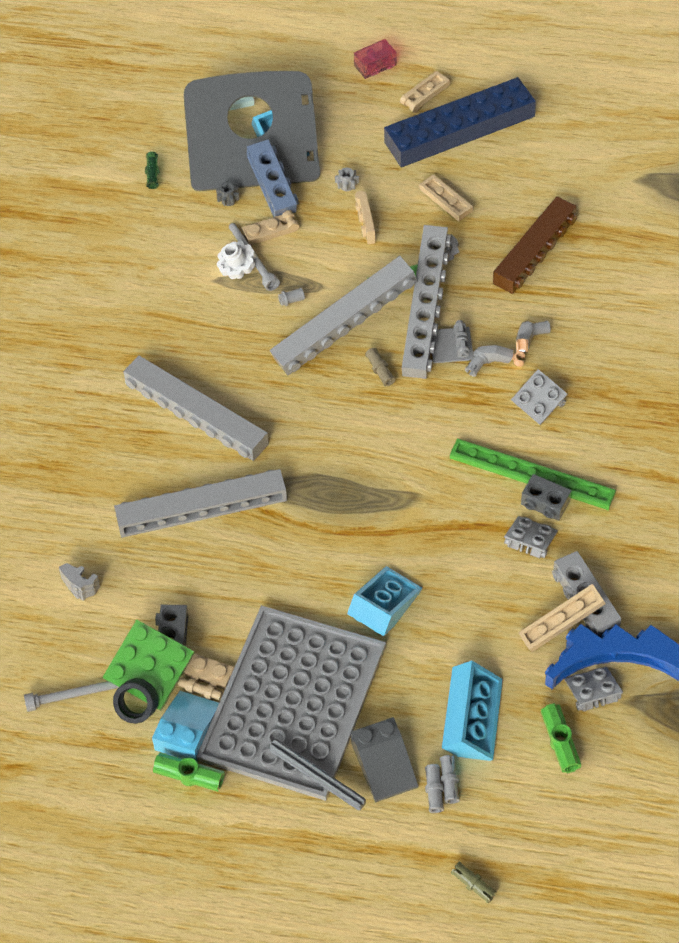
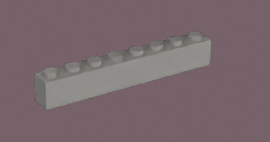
[270,256,417,376]
[123,356,269,461]
[114,469,287,538]

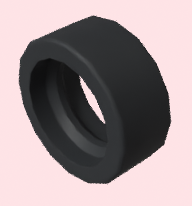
[113,678,159,724]

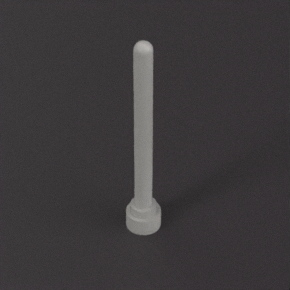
[229,223,280,291]
[24,681,119,712]

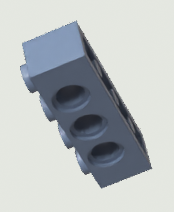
[246,140,299,217]

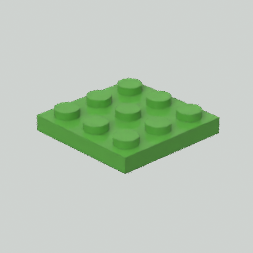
[102,619,195,711]

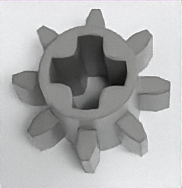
[335,167,359,192]

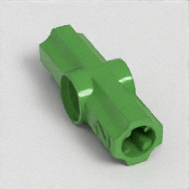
[541,703,581,774]
[153,753,225,792]

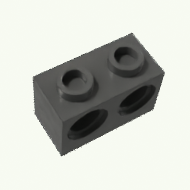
[521,474,572,521]
[155,604,189,647]

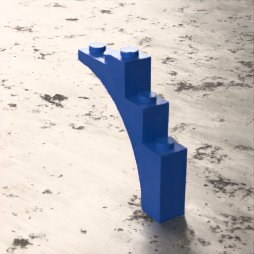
[545,624,679,689]

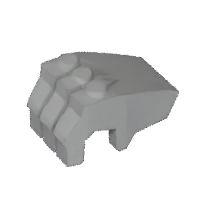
[59,563,100,601]

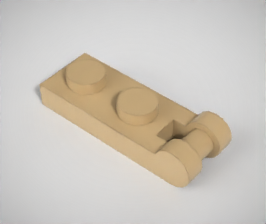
[400,71,450,113]
[355,191,375,244]
[242,210,299,245]

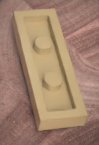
[419,174,473,221]

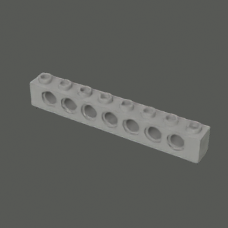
[402,225,451,379]

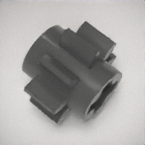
[216,183,240,206]

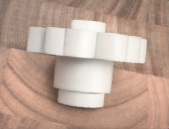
[217,241,256,279]

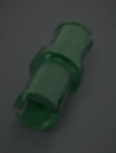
[145,152,160,189]

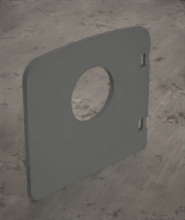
[184,71,320,191]

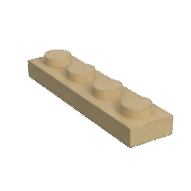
[519,584,606,653]

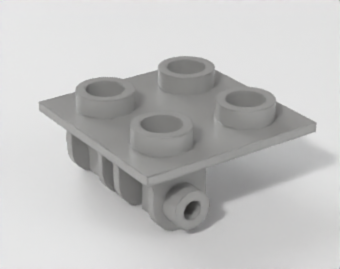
[432,320,474,364]
[511,369,567,425]
[504,516,558,559]
[565,667,623,712]

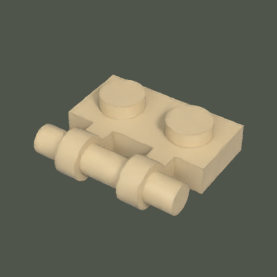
[178,654,234,700]

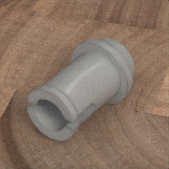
[278,288,305,306]

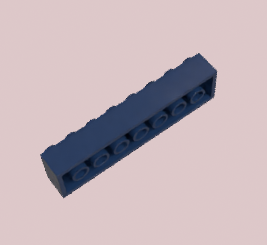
[384,77,536,168]

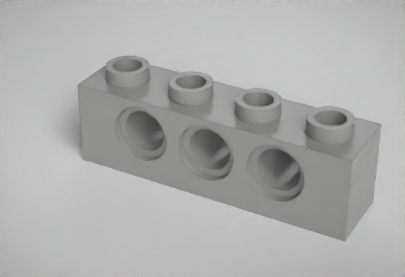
[552,551,621,638]

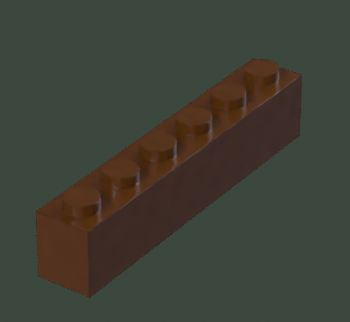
[493,196,577,294]

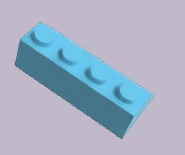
[442,660,503,761]

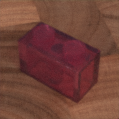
[354,39,397,79]

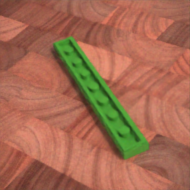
[450,438,616,510]

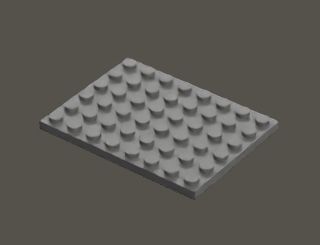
[196,605,386,801]

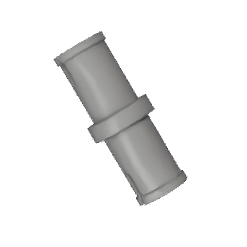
[440,755,460,804]
[425,764,444,813]

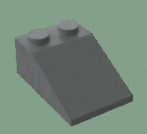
[351,717,418,803]

